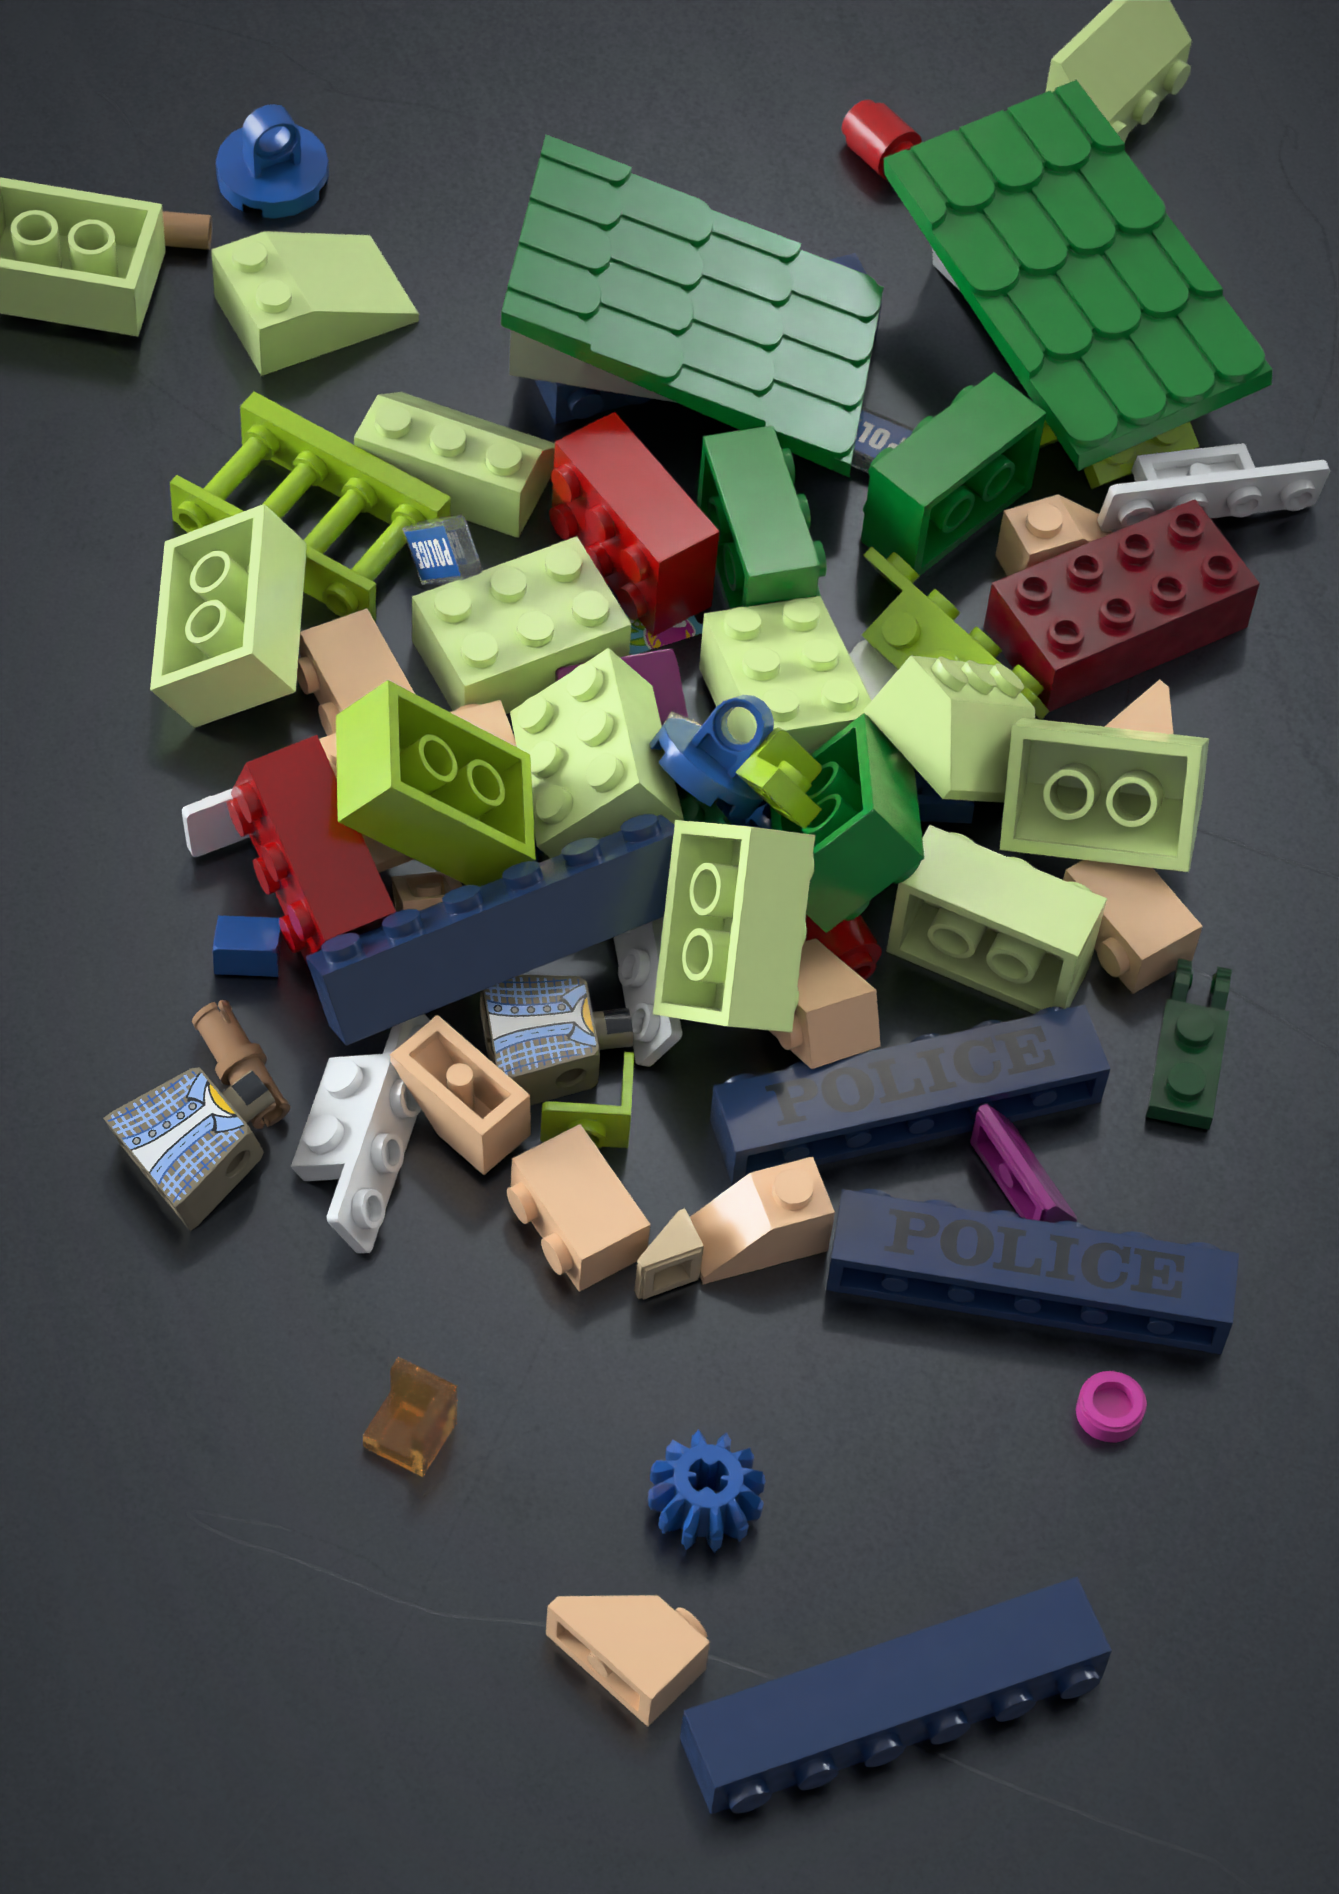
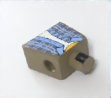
[480,975,633,1105]
[103,1067,275,1231]

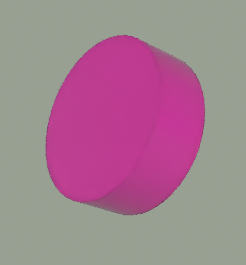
[1076,1371,1146,1442]

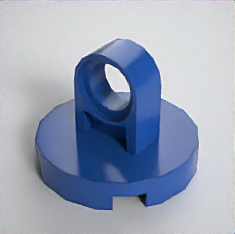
[216,104,329,219]
[650,695,774,819]

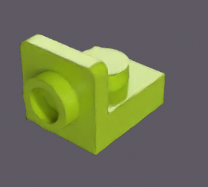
[735,727,822,829]

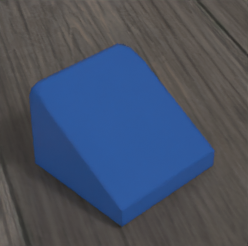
[212,915,282,977]

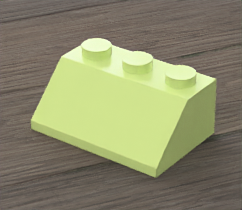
[1046,0,1192,142]
[354,392,555,538]
[863,655,1035,802]
[1000,718,1209,872]

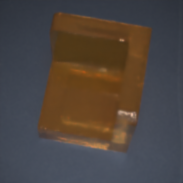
[363,1357,457,1477]

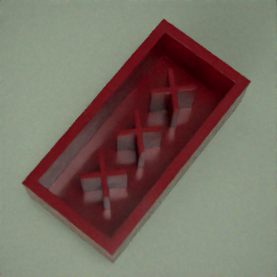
[983,499,1260,712]

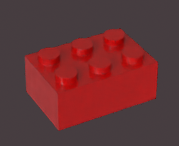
[549,412,719,637]
[227,735,396,966]

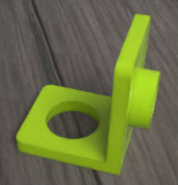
[540,1052,634,1149]

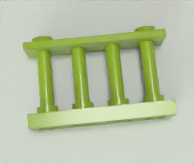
[170,392,451,621]

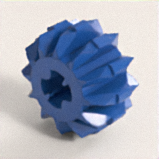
[648,1429,765,1553]

